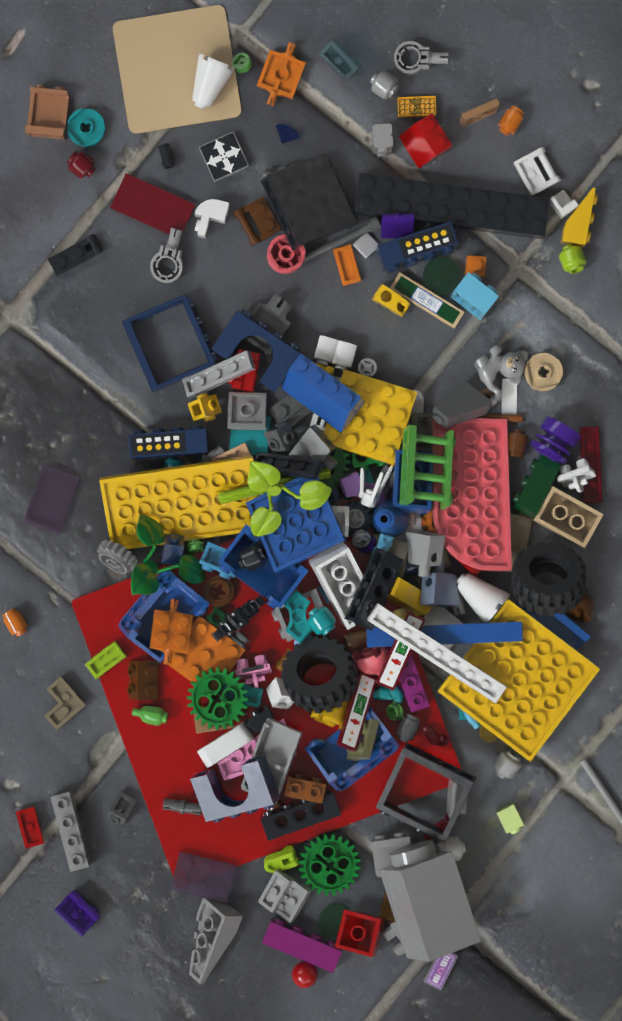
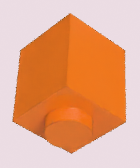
[464,255,486,279]

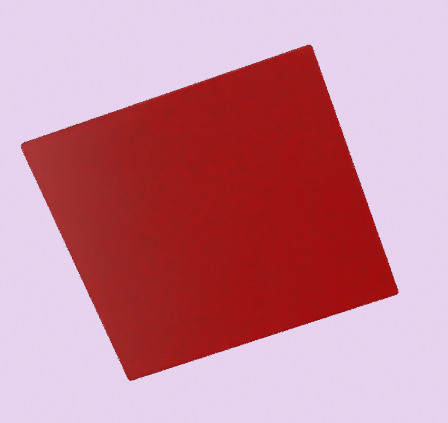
[71,496,462,888]

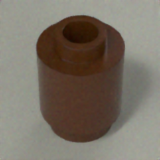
[508,430,529,458]

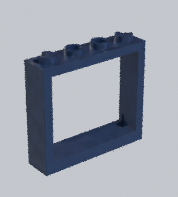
[122,294,218,393]

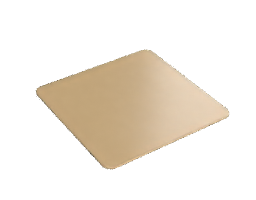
[113,5,241,134]

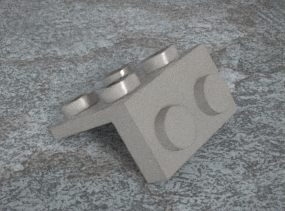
[371,832,411,877]

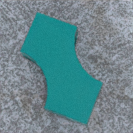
[284,590,312,644]

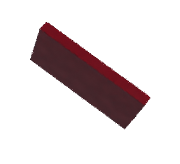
[110,173,196,239]

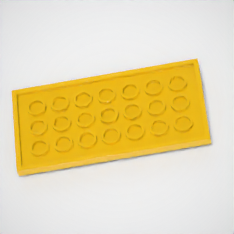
[99,455,259,549]

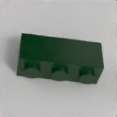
[513,455,561,519]

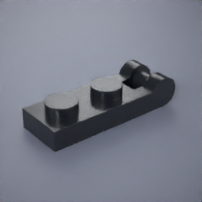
[48,234,104,277]

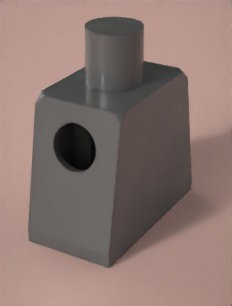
[289,424,338,471]

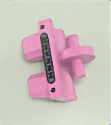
[235,655,272,688]

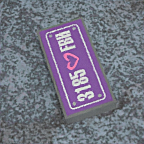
[423,953,458,990]

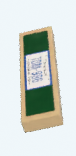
[390,272,464,329]

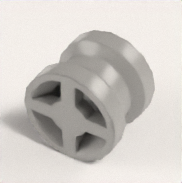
[358,358,377,377]

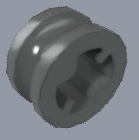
[231,630,250,648]

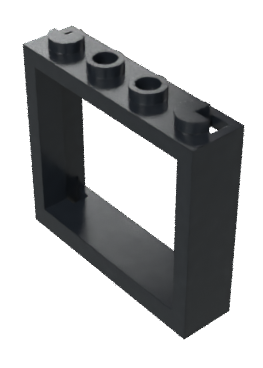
[376,743,477,842]

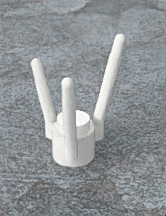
[358,465,394,508]

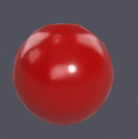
[291,961,318,988]

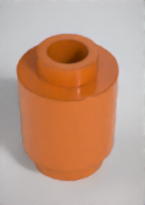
[498,106,524,136]
[2,607,28,637]

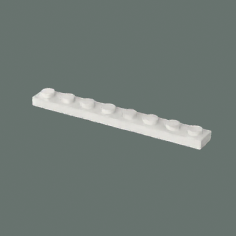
[367,603,506,703]

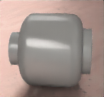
[370,71,400,100]
[493,750,522,779]

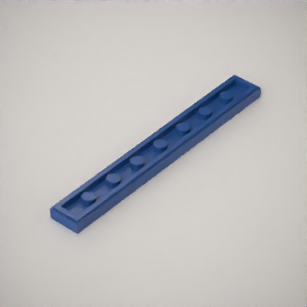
[366,622,522,647]

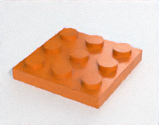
[167,616,246,690]

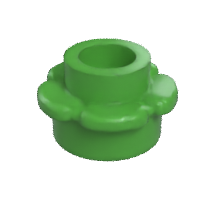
[185,539,204,554]
[386,702,404,720]

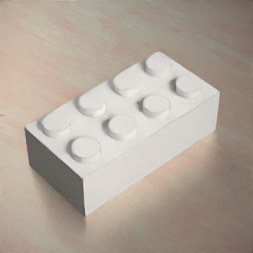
[308,542,368,630]

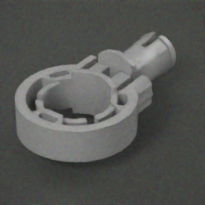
[394,41,449,75]
[150,228,184,283]

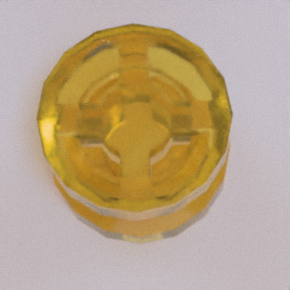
[479,725,498,742]

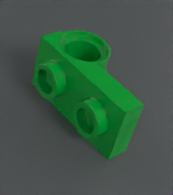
[352,453,387,471]

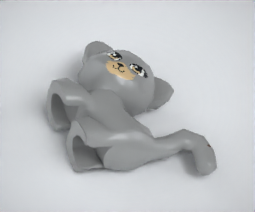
[474,343,528,406]

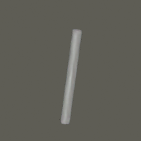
[580,758,622,825]

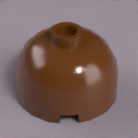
[566,589,595,623]

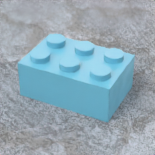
[451,272,499,321]

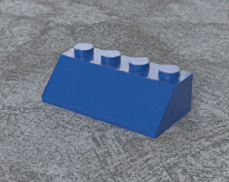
[281,354,365,433]

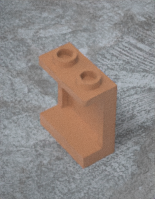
[25,85,70,140]

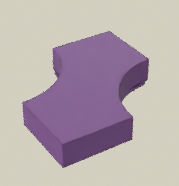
[339,472,386,508]

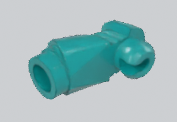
[373,685,405,704]

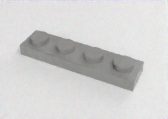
[182,350,255,398]

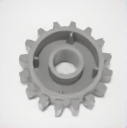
[97,540,138,574]

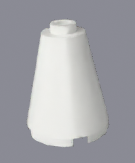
[192,53,235,110]
[456,573,510,623]

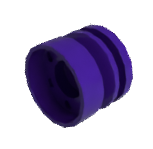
[530,416,581,465]

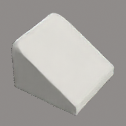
[353,233,379,259]

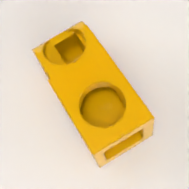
[371,284,411,317]

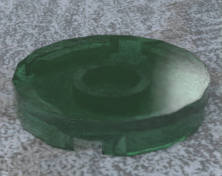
[423,257,461,296]
[318,903,351,942]

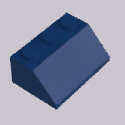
[392,450,434,514]

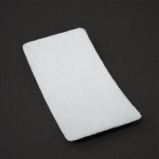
[502,379,517,415]

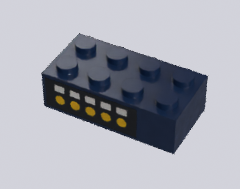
[376,222,458,274]
[128,426,209,460]

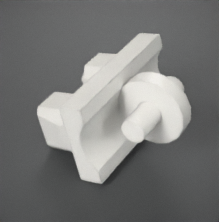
[556,458,596,493]

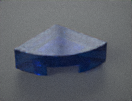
[276,124,300,144]

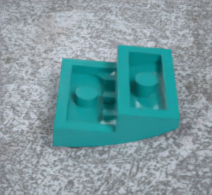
[229,416,271,457]

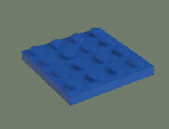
[246,475,346,573]

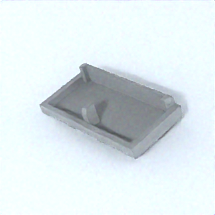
[241,718,303,805]

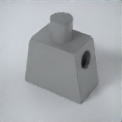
[406,531,445,577]

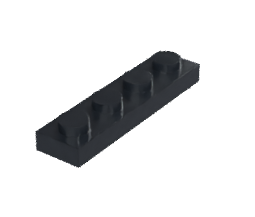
[254,452,324,480]

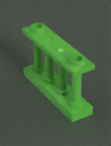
[399,425,456,510]

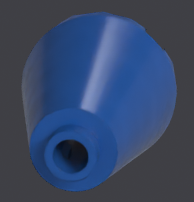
[372,499,410,537]

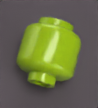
[559,244,587,274]

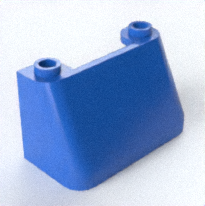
[218,524,308,609]
[119,570,210,663]
[305,705,399,792]

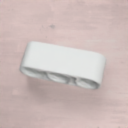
[197,722,254,768]

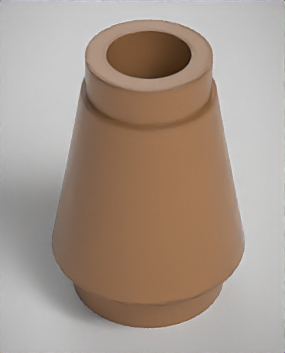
[343,630,367,650]

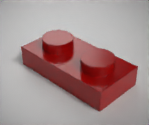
[15,806,45,849]

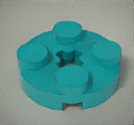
[67,108,106,148]

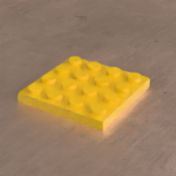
[323,369,417,466]

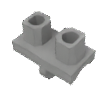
[382,920,405,956]

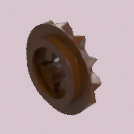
[203,576,234,607]

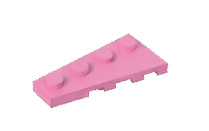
[218,718,297,781]

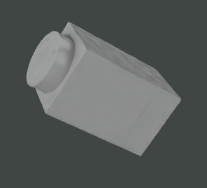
[379,840,481,962]

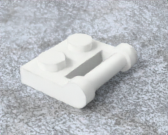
[513,147,561,196]

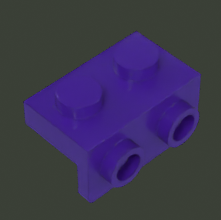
[54,891,100,937]

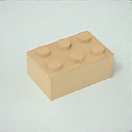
[532,486,604,548]

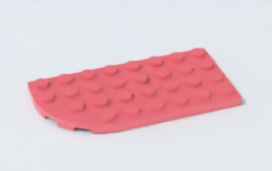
[430,418,512,571]

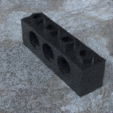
[344,548,403,631]
[261,790,341,841]

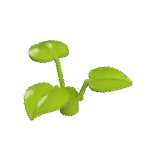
[248,461,332,537]

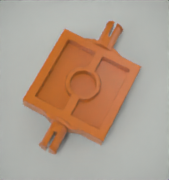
[257,42,306,106]
[149,599,193,665]

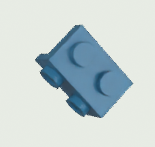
[199,542,235,580]

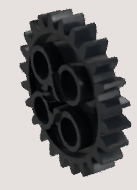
[211,595,266,642]

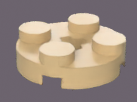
[524,353,563,392]

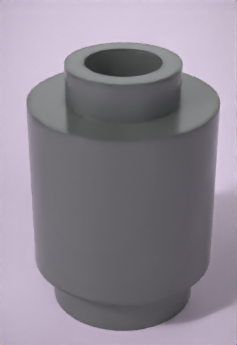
[395,713,420,743]

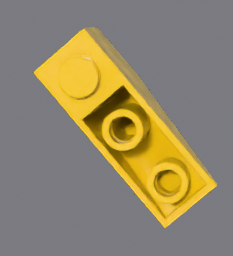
[561,188,598,247]

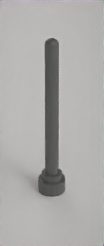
[303,216,381,263]

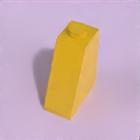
[386,577,432,616]

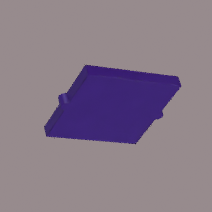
[381,213,414,239]

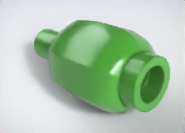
[132,706,168,726]

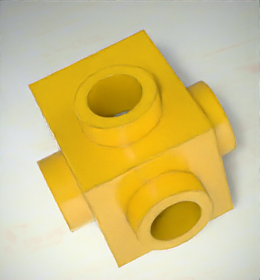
[188,393,222,422]

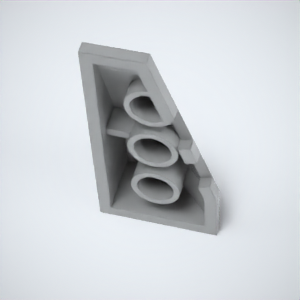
[189,897,243,984]

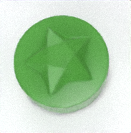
[232,53,252,73]

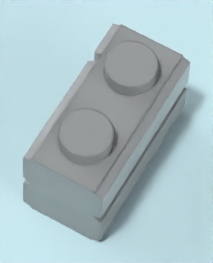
[371,123,393,157]

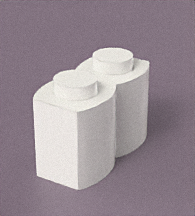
[314,335,357,371]

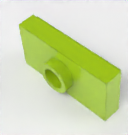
[84,641,127,679]

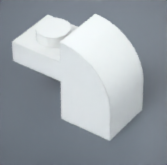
[195,199,230,239]

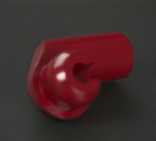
[422,725,449,747]

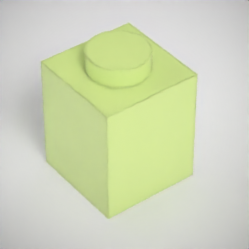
[495,803,524,835]

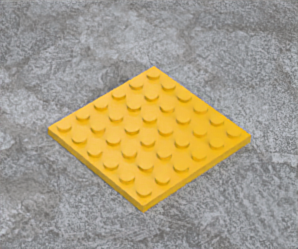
[438,599,600,762]

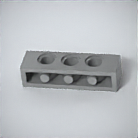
[51,790,91,872]

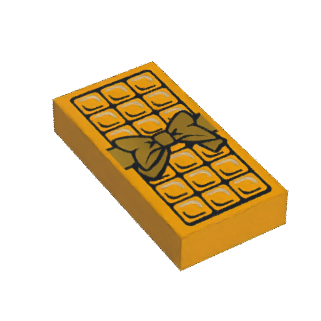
[397,96,436,117]

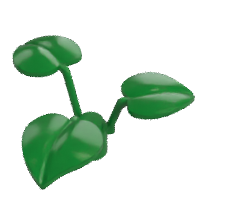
[131,515,205,595]

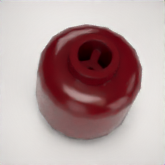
[66,150,96,179]

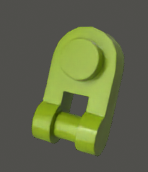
[264,845,299,873]

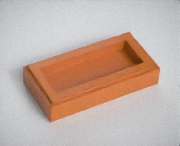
[333,244,361,286]

